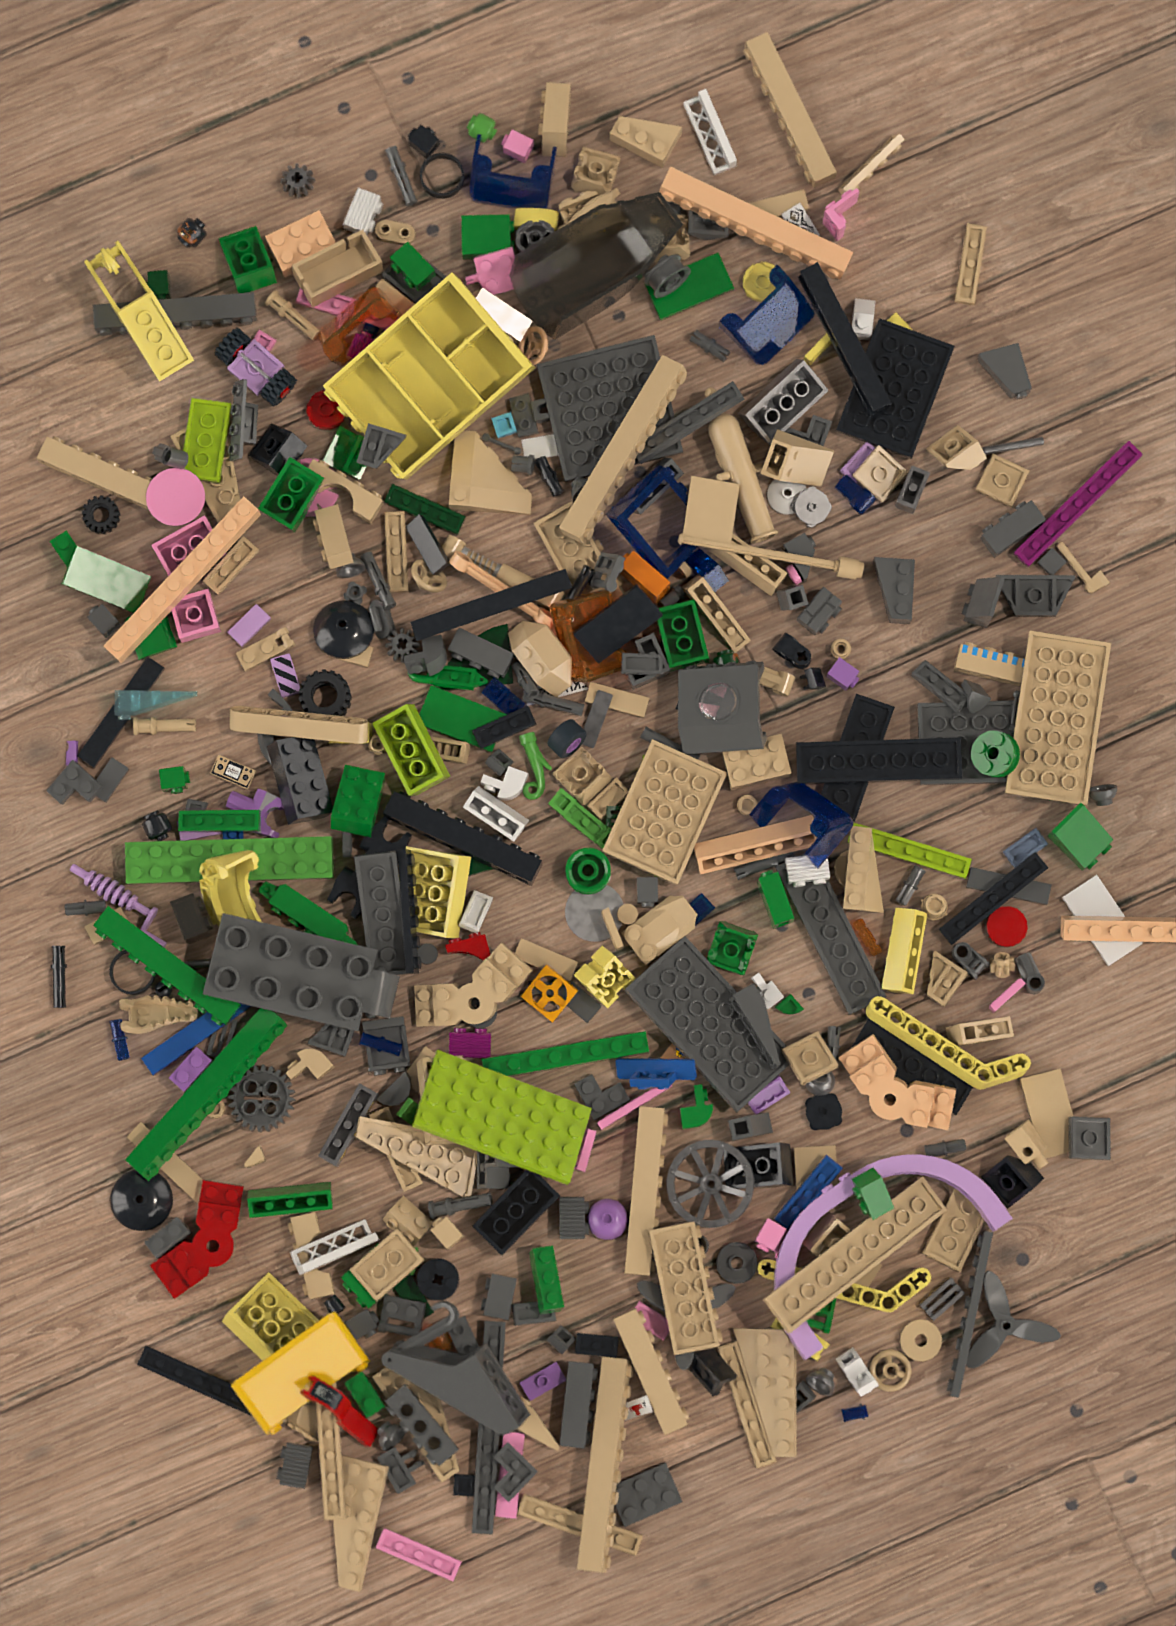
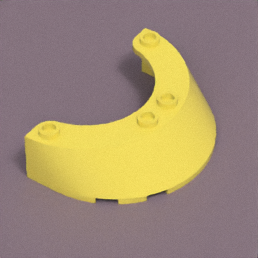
[199,850,262,929]

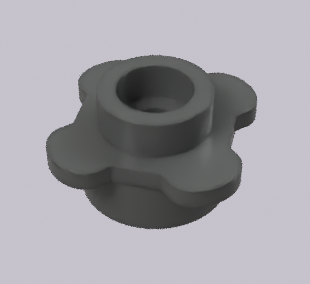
[344,582,367,604]

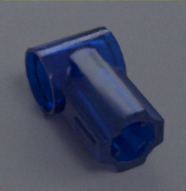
[835,474,876,515]

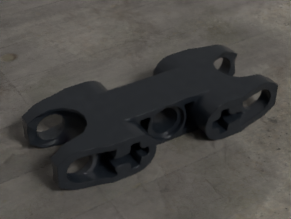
[327,816,412,919]

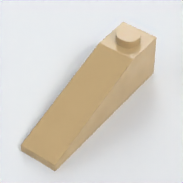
[682,575,751,652]

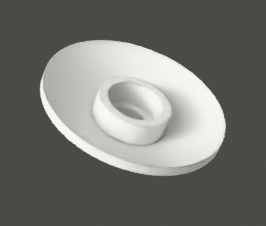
[767,479,807,515]

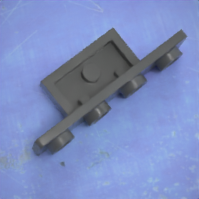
[228,379,258,462]

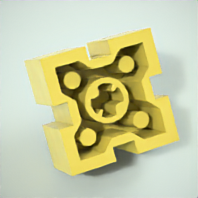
[574,946,636,1009]

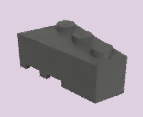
[873,557,915,624]

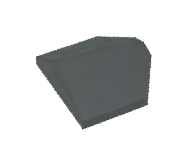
[688,210,729,240]

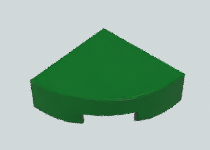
[775,994,804,1015]

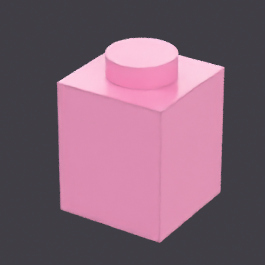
[501,130,534,163]

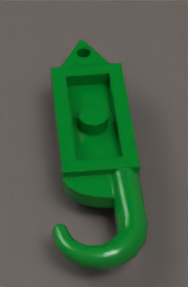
[408,665,488,691]

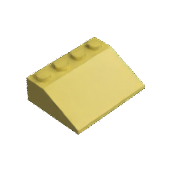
[406,846,471,938]
[222,1272,319,1361]

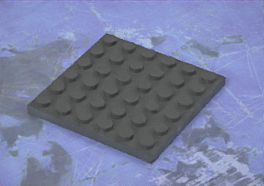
[537,335,684,482]

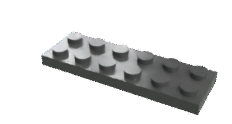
[354,851,406,975]

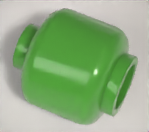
[466,113,497,143]

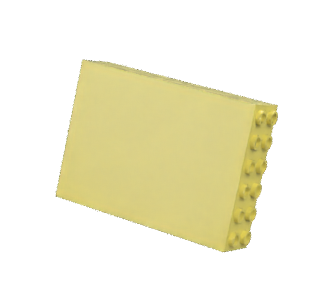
[323,272,535,480]

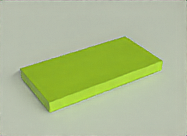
[183,398,232,483]

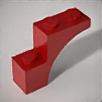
[445,932,491,961]

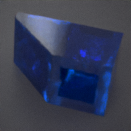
[684,548,729,592]

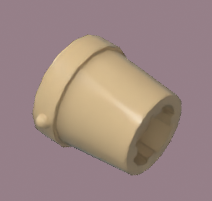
[921,894,948,921]

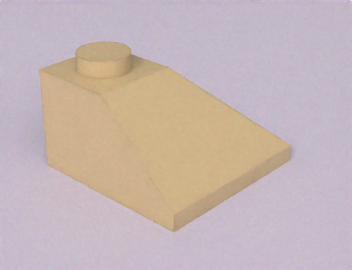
[926,425,987,470]

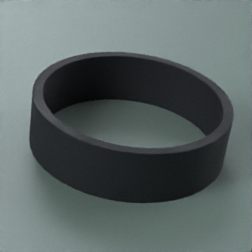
[420,153,465,199]
[109,950,156,995]

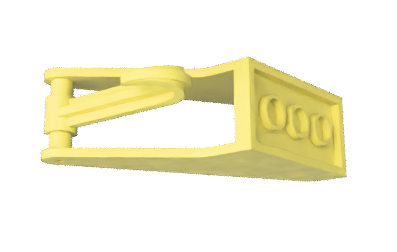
[84,241,194,382]

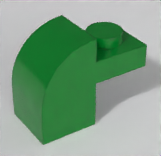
[680,1084,713,1130]

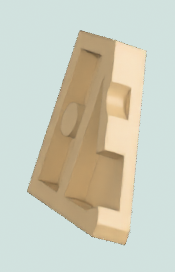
[927,951,968,1008]

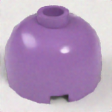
[587,1199,628,1240]

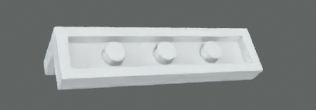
[683,89,737,175]
[290,1219,379,1275]

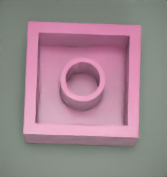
[171,589,221,643]

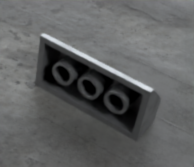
[738,359,829,445]

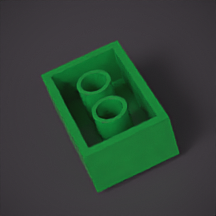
[656,599,709,672]
[331,765,385,837]

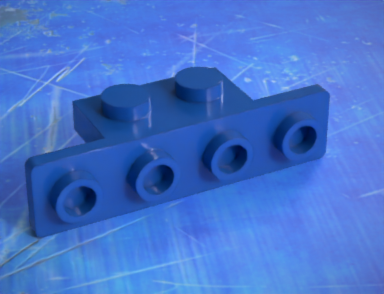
[615,1058,697,1090]

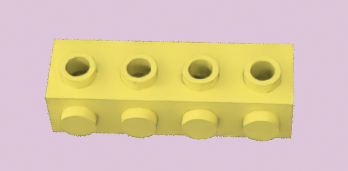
[882,908,928,994]

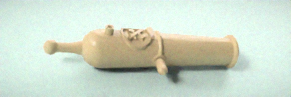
[705,387,778,544]

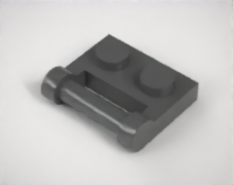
[589,552,625,592]
[378,1294,427,1337]

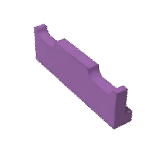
[66,741,78,766]

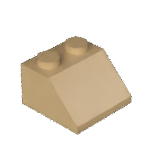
[802,1211,851,1257]

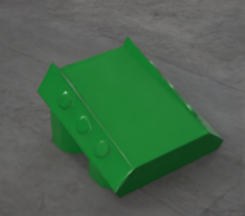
[125,616,177,660]
[707,921,758,975]

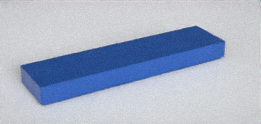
[774,1154,843,1230]

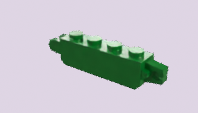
[259,881,357,945]

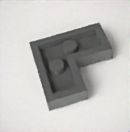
[786,415,832,446]
[46,760,103,805]
[574,1074,630,1120]
[493,1442,538,1502]

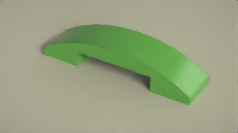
[548,788,612,849]

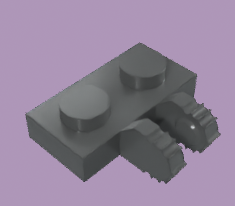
[377,1447,425,1494]

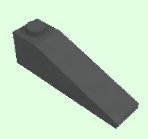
[729,983,780,1070]

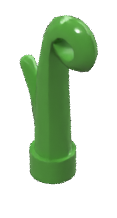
[519,732,552,800]

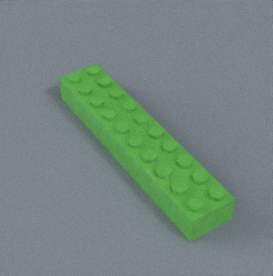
[125,836,334,885]

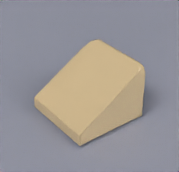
[244,1145,266,1168]

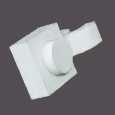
[751,973,784,1010]

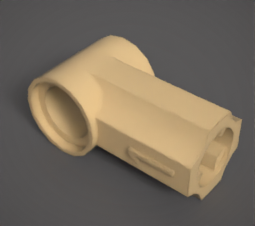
[760,667,796,697]

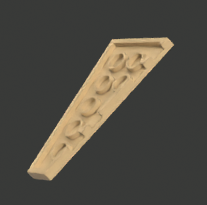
[170,427,246,533]
[355,1116,477,1197]
[733,1328,796,1457]
[372,1344,460,1482]
[333,1454,389,1592]

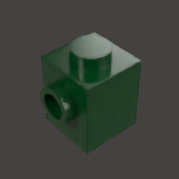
[145,270,171,300]

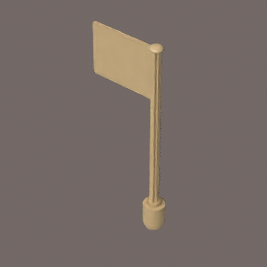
[678,476,864,580]

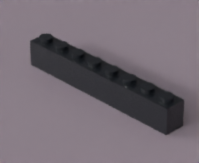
[383,791,542,886]

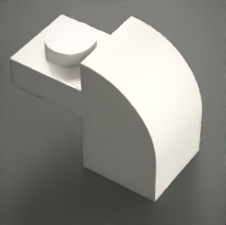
[481,766,528,801]
[836,1348,878,1397]

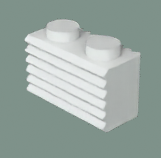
[343,188,383,235]
[785,853,830,887]

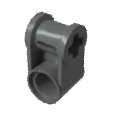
[951,942,990,980]

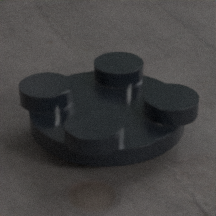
[805,1093,842,1131]

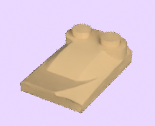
[621,895,697,966]

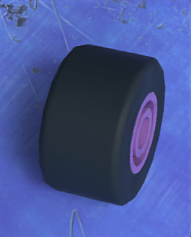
[547,719,587,758]

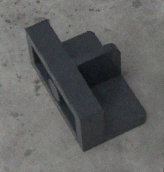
[688,1348,737,1396]

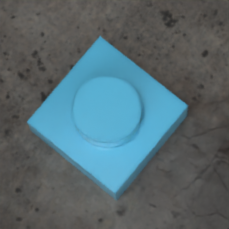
[491,412,517,439]

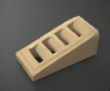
[430,736,470,764]

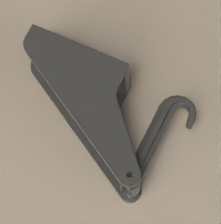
[382,1301,531,1435]

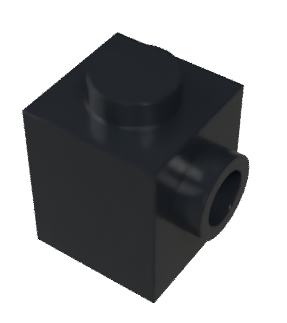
[408,124,440,159]

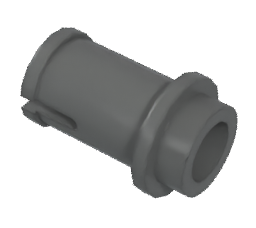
[659,585,686,607]

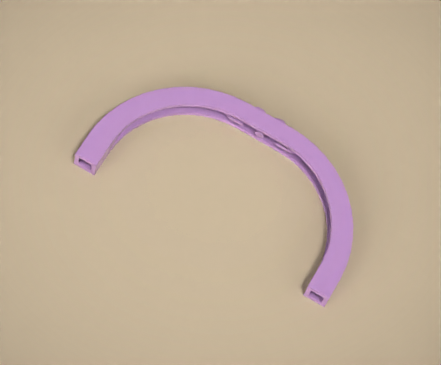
[774,1155,1013,1361]

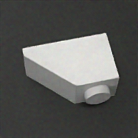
[852,298,875,341]

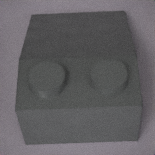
[961,577,1005,628]

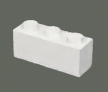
[463,786,529,841]

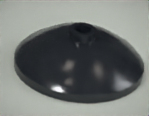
[313,600,374,659]
[110,1169,173,1231]

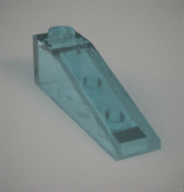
[114,690,197,720]

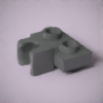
[509,393,550,438]

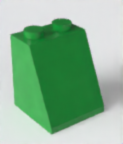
[1047,802,1113,871]

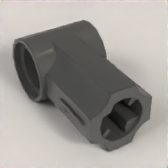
[152,443,188,469]
[1014,952,1045,995]

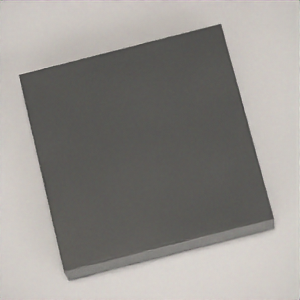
[1069,1116,1111,1160]

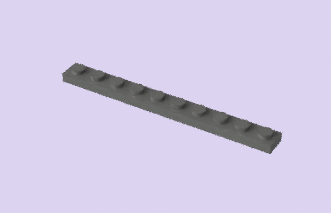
[472,1321,506,1535]

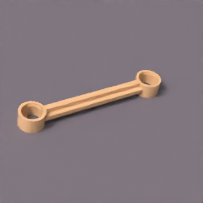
[449,551,557,629]

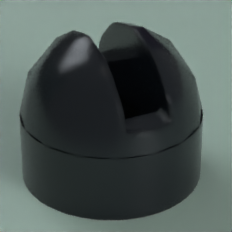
[155,982,172,998]

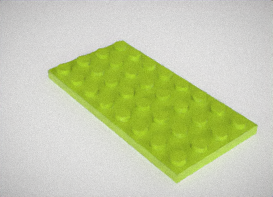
[412,1050,592,1185]

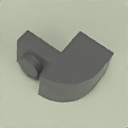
[403,634,447,676]

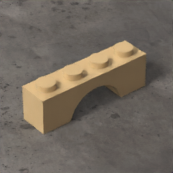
[308,459,384,524]
[288,1212,335,1300]

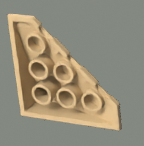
[449,431,532,515]

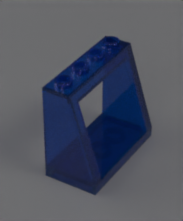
[605,465,698,579]

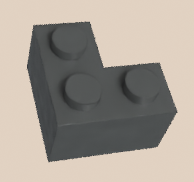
[625,633,670,690]
[477,1151,518,1189]

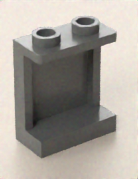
[362,1016,411,1076]

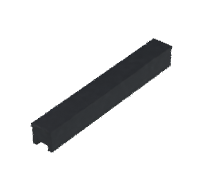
[798,262,892,417]
[410,569,572,641]

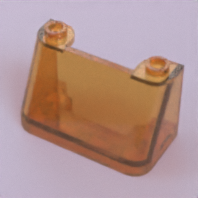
[319,287,402,366]
[550,589,627,683]

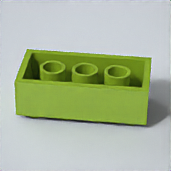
[372,704,451,796]

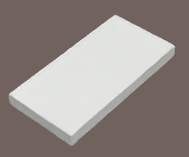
[1062,875,1143,966]

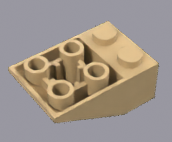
[761,429,834,486]

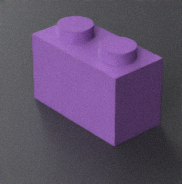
[169,1047,213,1092]

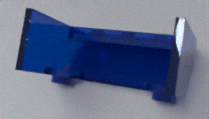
[469,134,557,209]
[749,782,853,869]

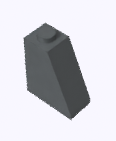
[977,343,1032,400]

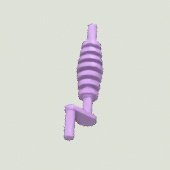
[70,864,167,948]

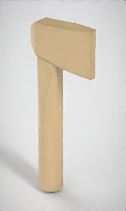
[1056,542,1110,594]

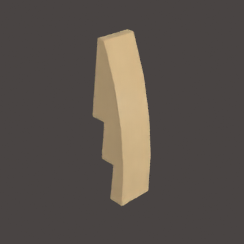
[369,1105,423,1192]

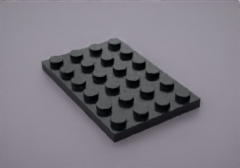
[836,318,955,459]

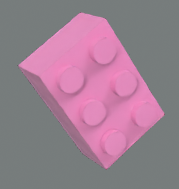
[151,515,227,576]

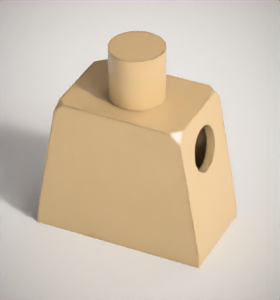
[1005,1119,1049,1170]

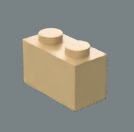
[431,1216,465,1250]

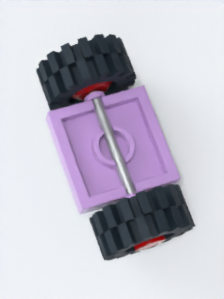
[214,328,297,407]

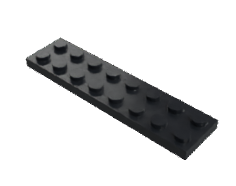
[796,737,962,784]

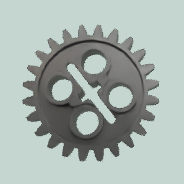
[228,1065,296,1133]

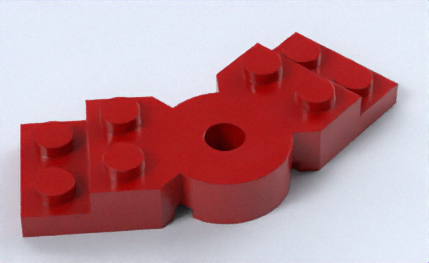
[150,1180,244,1299]

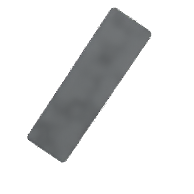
[582,690,613,748]

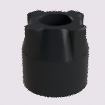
[324,1295,346,1314]

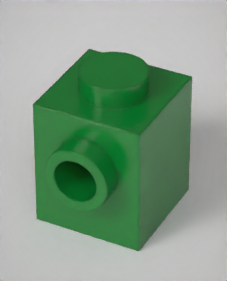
[159,766,191,794]

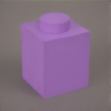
[826,657,860,691]

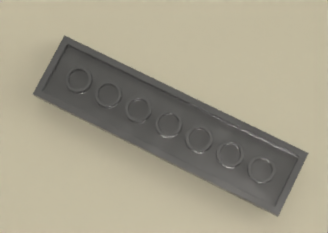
[776,849,887,1015]

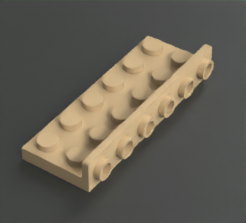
[534,501,625,621]
[649,1222,723,1355]

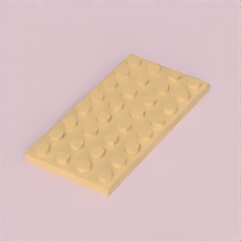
[1005,631,1111,806]

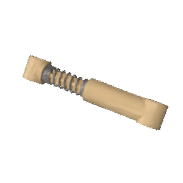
[442,535,565,613]

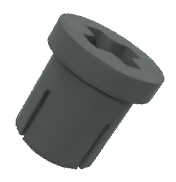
[511,455,535,475]

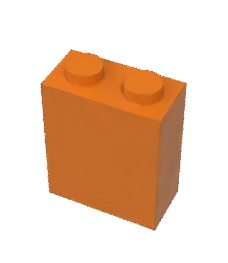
[620,550,670,605]

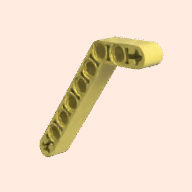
[866,996,1031,1090]
[757,1259,931,1312]

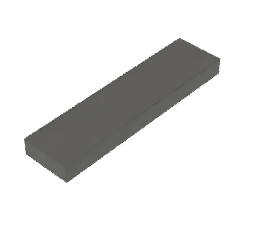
[966,867,1052,905]

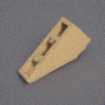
[946,1016,1014,1047]
[518,1396,560,1451]

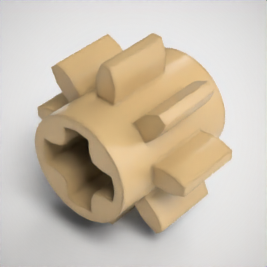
[990,952,1015,978]

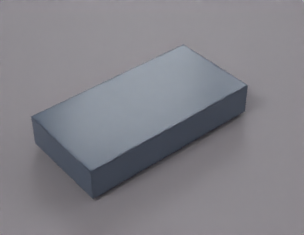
[1003,828,1048,868]

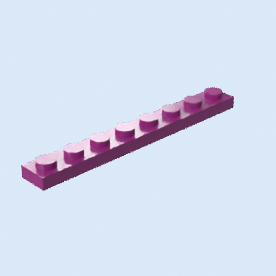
[1014,441,1143,567]

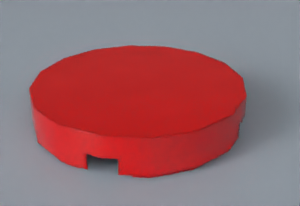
[306,390,346,430]
[986,906,1028,947]

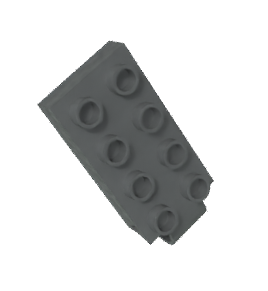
[203,913,400,1031]

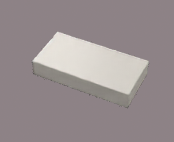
[459,890,493,934]

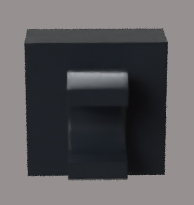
[799,667,826,690]

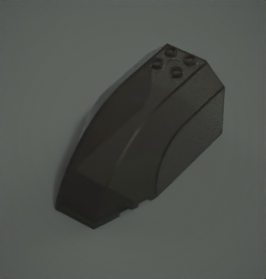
[509,192,683,340]

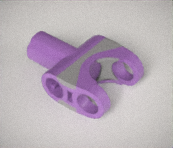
[226,789,284,838]

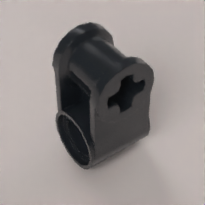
[772,632,811,669]

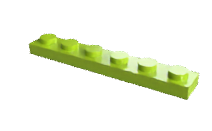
[847,823,972,879]

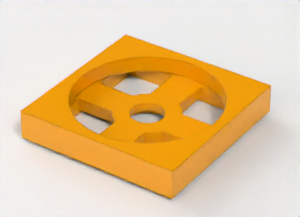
[521,964,579,1023]

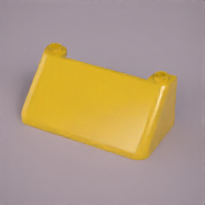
[231,1312,371,1436]

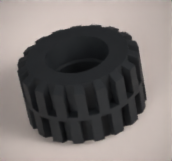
[299,669,352,716]

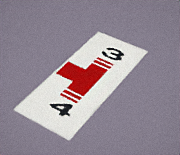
[625,1396,653,1421]

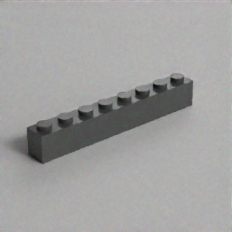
[93,292,257,336]

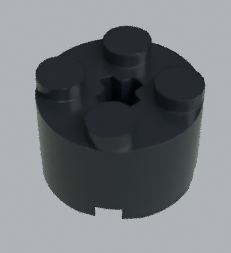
[417,1258,460,1301]

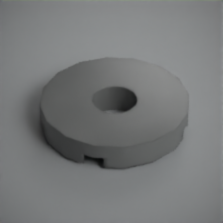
[716,1242,758,1284]

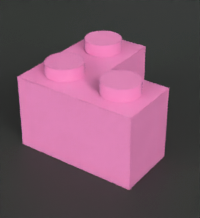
[754,1219,788,1259]

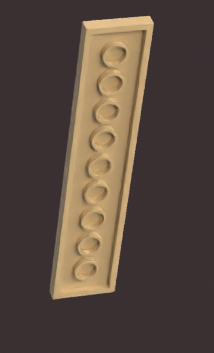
[763,1176,947,1334]

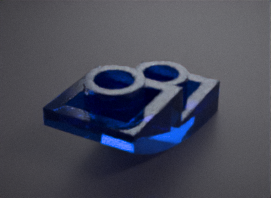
[481,677,527,715]

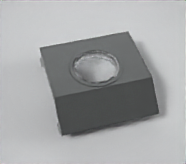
[678,661,767,754]

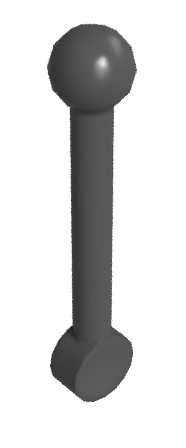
[482,433,522,455]
[1009,690,1020,732]

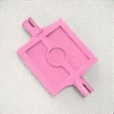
[465,246,533,295]

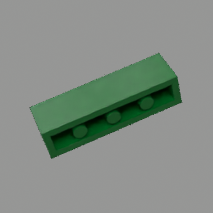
[247,1182,333,1218]

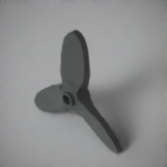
[966,1270,1061,1368]
[637,1280,735,1370]

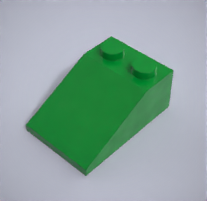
[218,226,277,294]
[258,457,325,532]

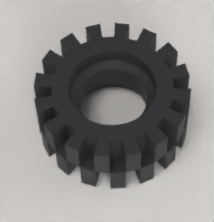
[82,495,120,534]

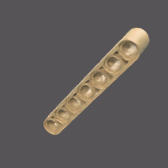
[230,706,368,744]

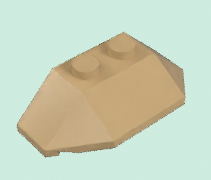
[508,620,572,697]

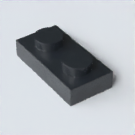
[575,1333,619,1358]

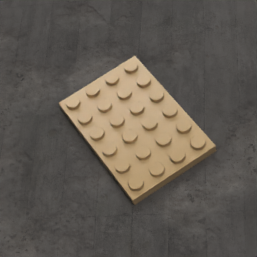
[602,739,727,885]

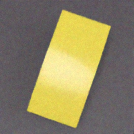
[514,208,559,231]

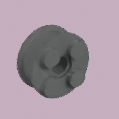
[644,254,691,298]

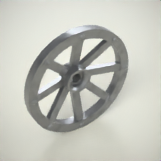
[667,1140,754,1228]

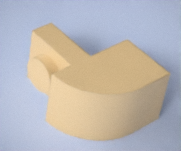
[286,1049,335,1081]

